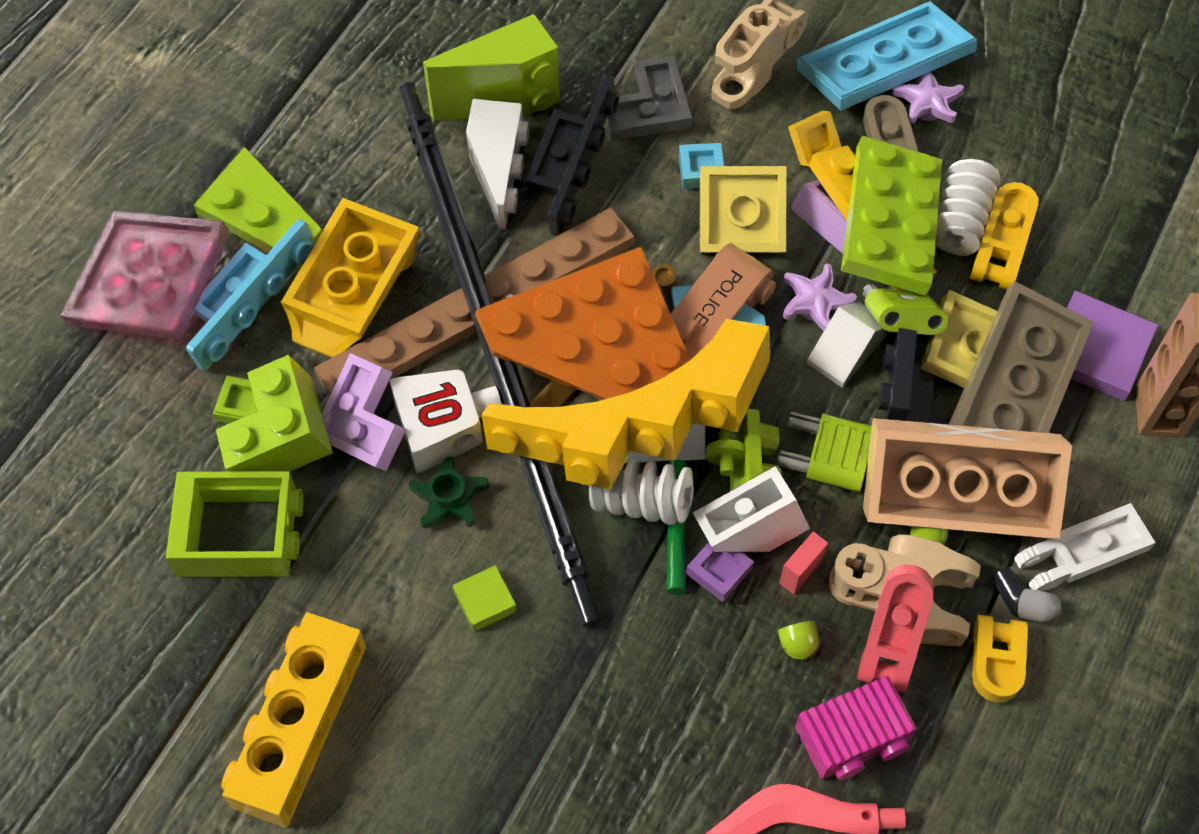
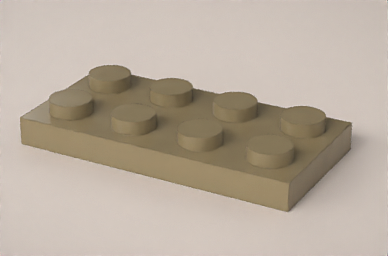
[949,281,1094,433]

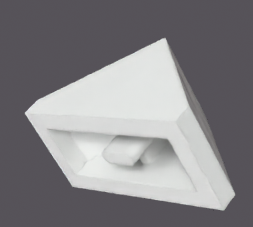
[807,301,890,388]

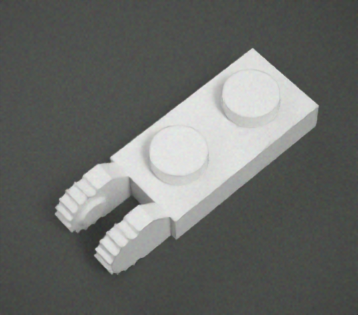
[1014,503,1155,591]

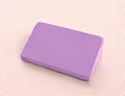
[791,180,847,254]

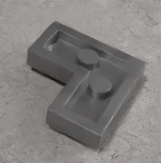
[606,55,692,141]

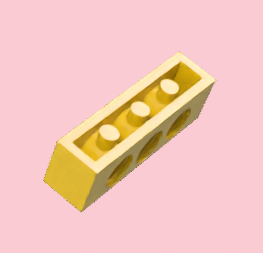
[221,612,366,828]

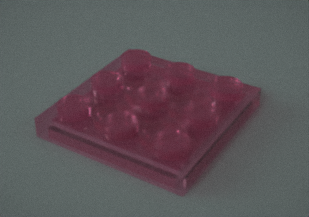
[61,211,230,339]

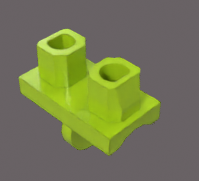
[706,408,781,491]

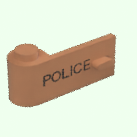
[671,243,776,359]

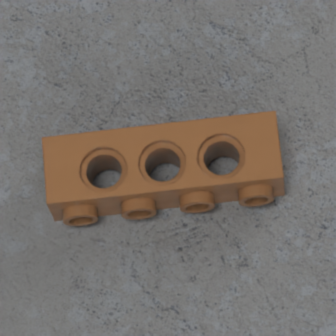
[1134,293,1199,438]

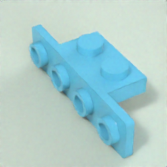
[186,219,316,371]

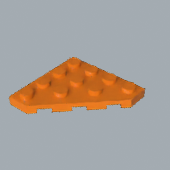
[475,247,691,401]

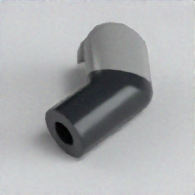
[991,567,1062,622]

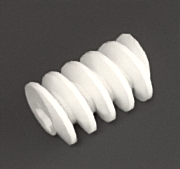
[935,159,1001,256]
[589,458,694,525]

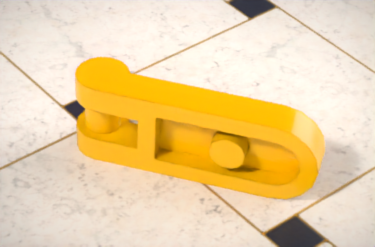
[969,182,1038,290]

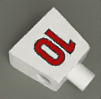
[389,370,501,473]

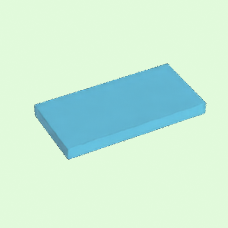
[797,1,977,111]

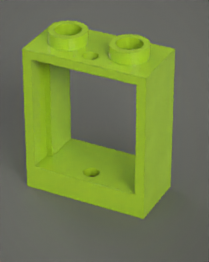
[166,471,303,577]

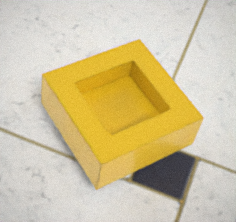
[788,111,842,166]

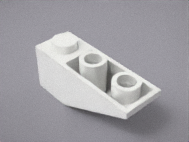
[466,99,530,230]

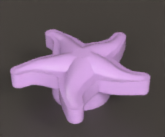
[892,72,964,123]
[783,264,857,331]

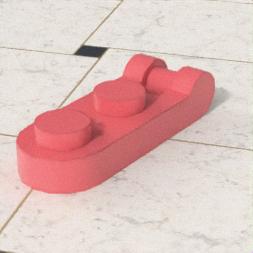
[857,564,934,693]

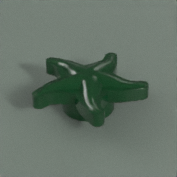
[408,456,489,529]

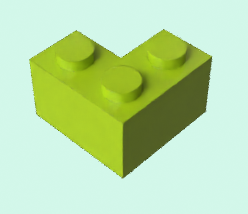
[216,355,333,471]

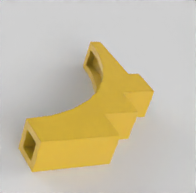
[482,319,770,490]

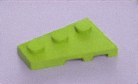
[194,147,322,269]

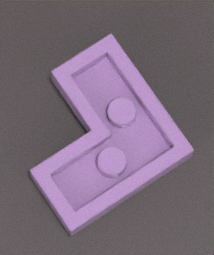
[322,353,406,471]

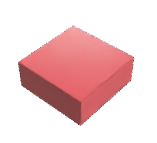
[779,532,828,594]

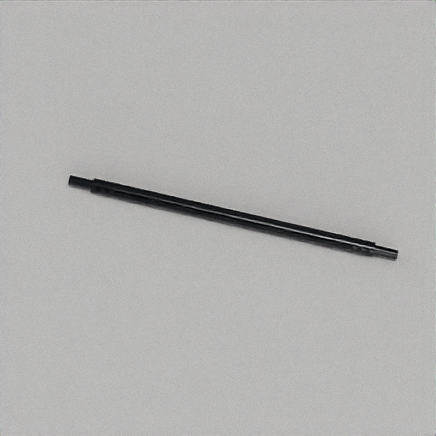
[399,82,600,627]

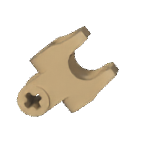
[711,0,808,110]
[829,535,981,646]

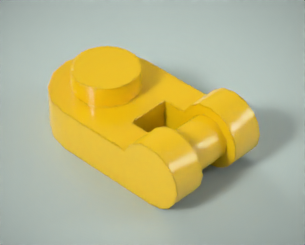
[972,614,1028,703]

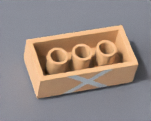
[863,418,1072,539]

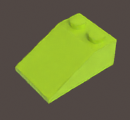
[423,14,560,121]

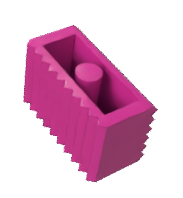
[795,676,917,781]

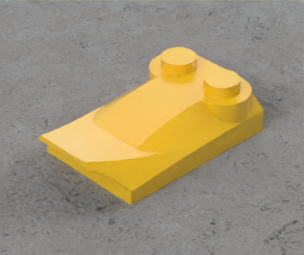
[281,198,421,358]

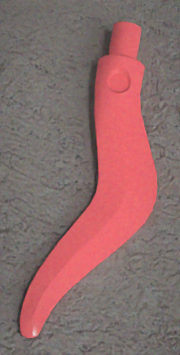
[705,784,906,834]

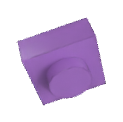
[686,542,754,602]

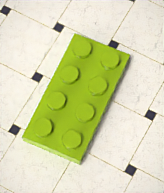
[841,136,942,296]

